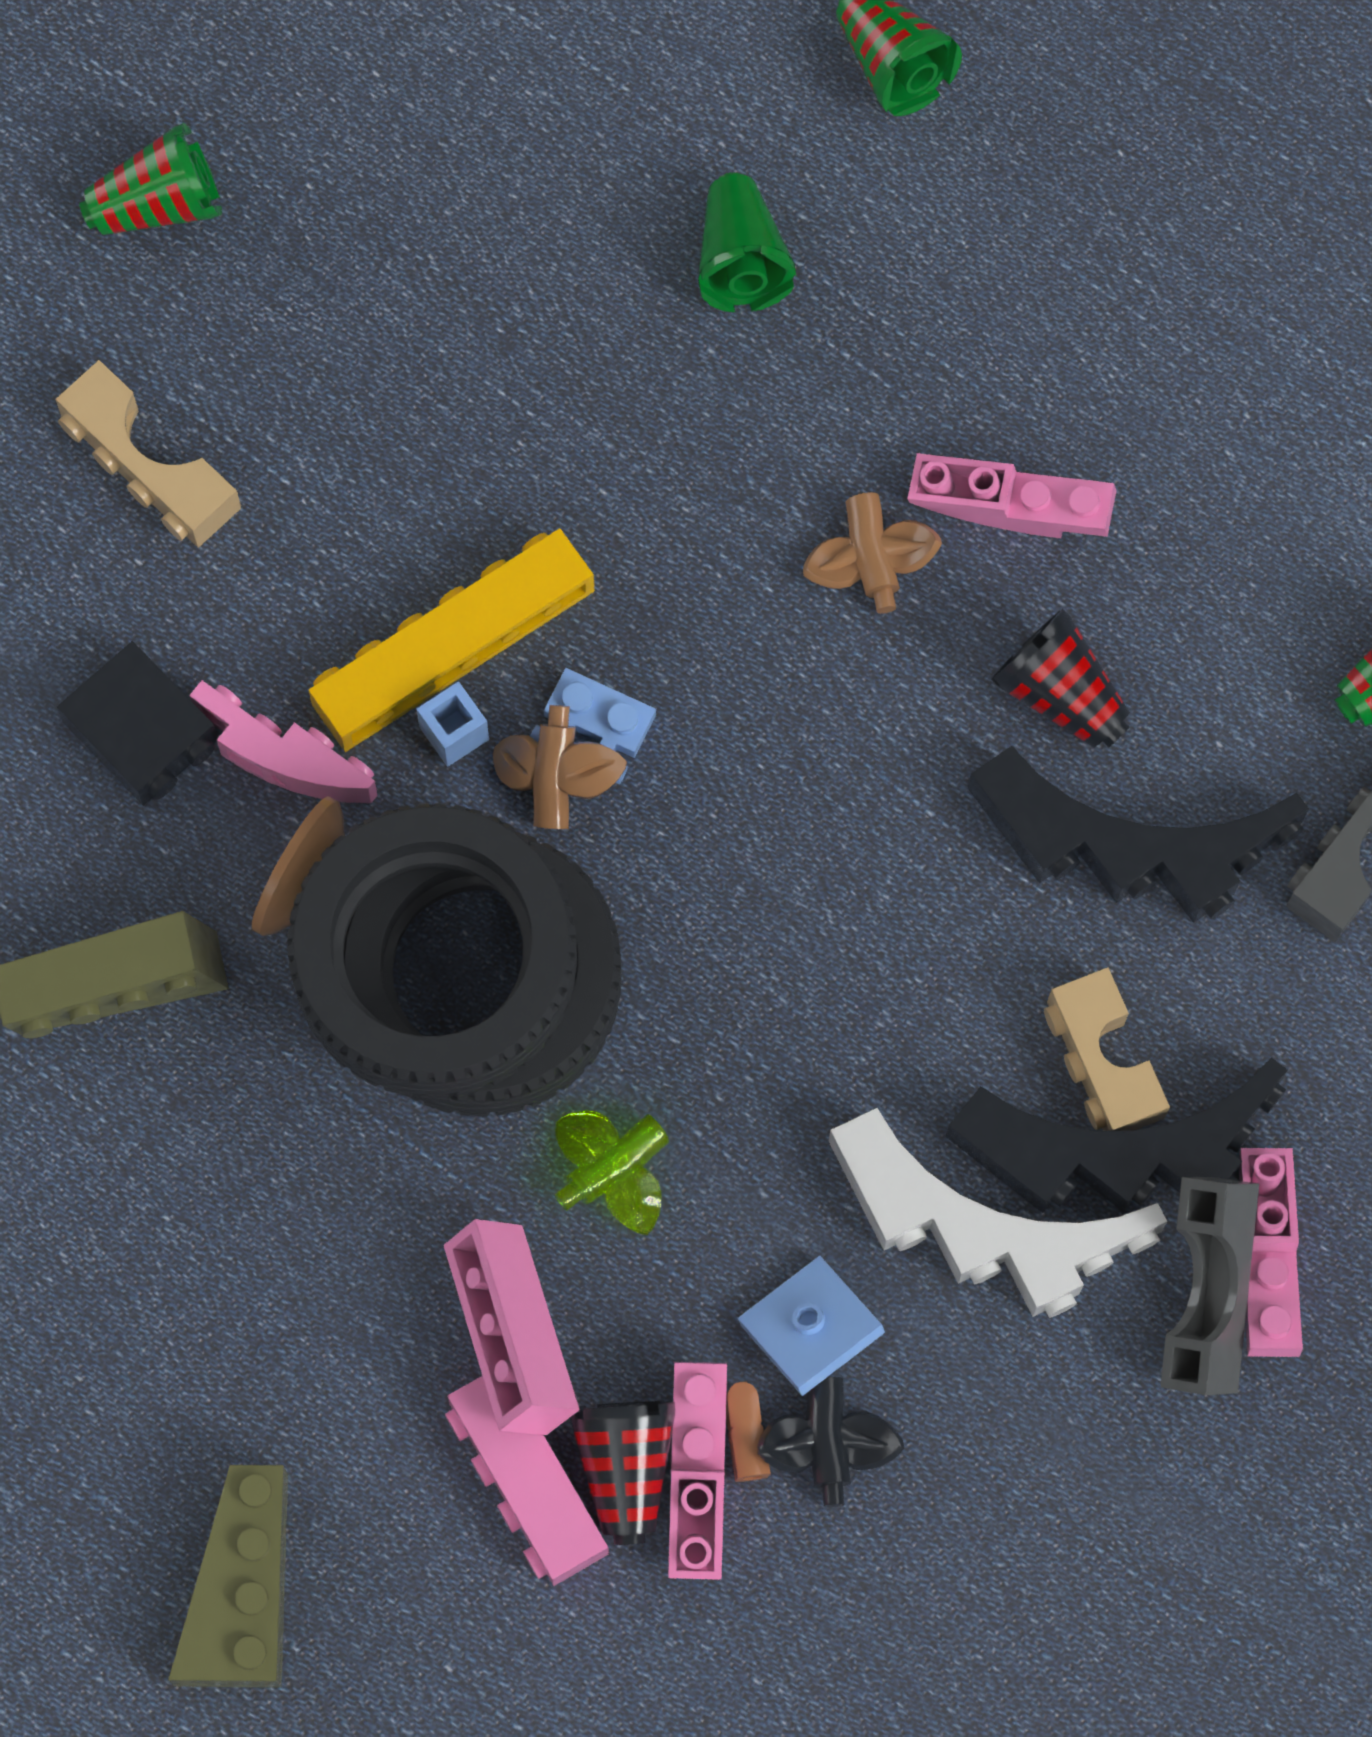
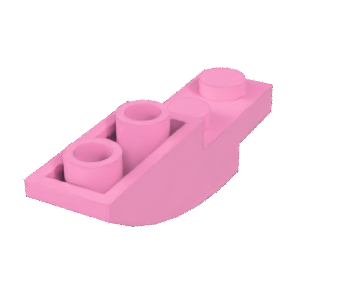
[907,453,1116,539]
[189,680,378,803]
[1239,1148,1303,1357]
[668,1362,727,1580]

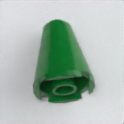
[698,172,796,312]

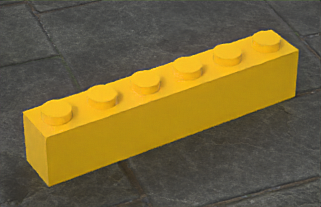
[309,528,594,752]

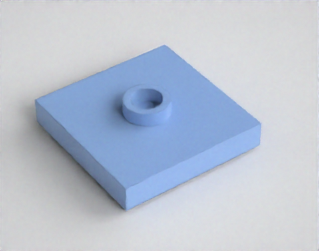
[738,1256,885,1396]

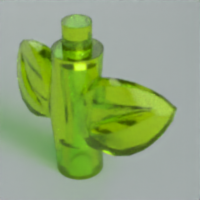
[554,1110,669,1235]

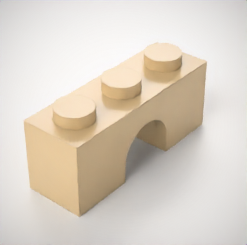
[1044,967,1170,1131]

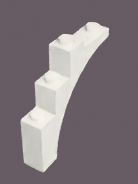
[829,1108,1167,1318]

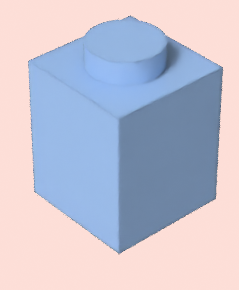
[417,681,489,767]

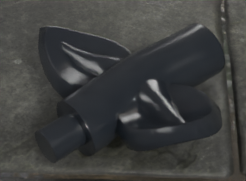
[757,1377,904,1507]

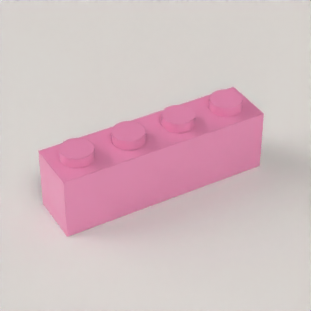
[443,1219,579,1435]
[445,1376,609,1586]

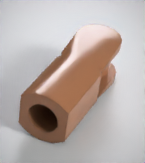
[726,1382,771,1482]

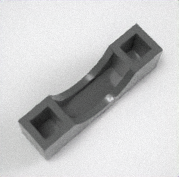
[1286,786,1372,943]
[1160,1177,1259,1395]

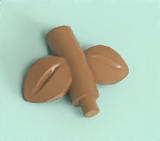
[803,492,942,614]
[493,705,627,829]

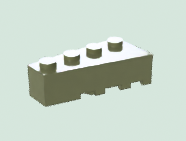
[0,911,229,1038]
[168,1465,288,1688]

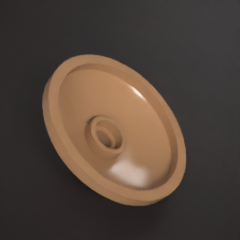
[251,796,345,936]

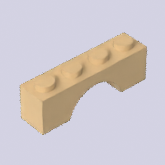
[56,360,241,548]

